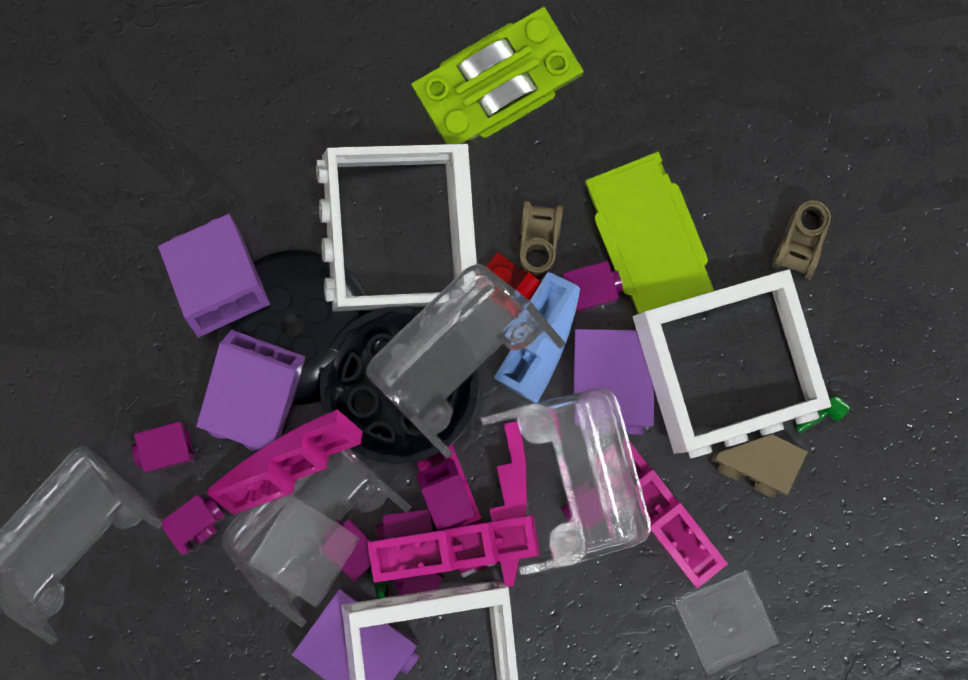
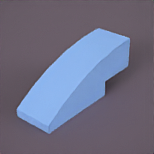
[494,272,580,405]

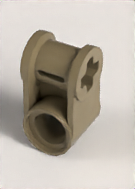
[772,200,831,280]
[519,201,563,279]

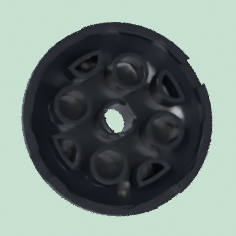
[217,250,372,405]
[320,306,479,464]

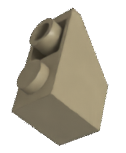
[710,434,808,499]

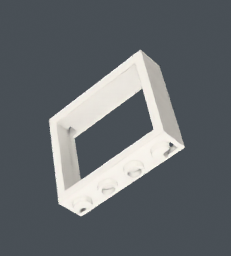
[316,144,479,311]
[633,269,831,458]
[342,580,518,680]

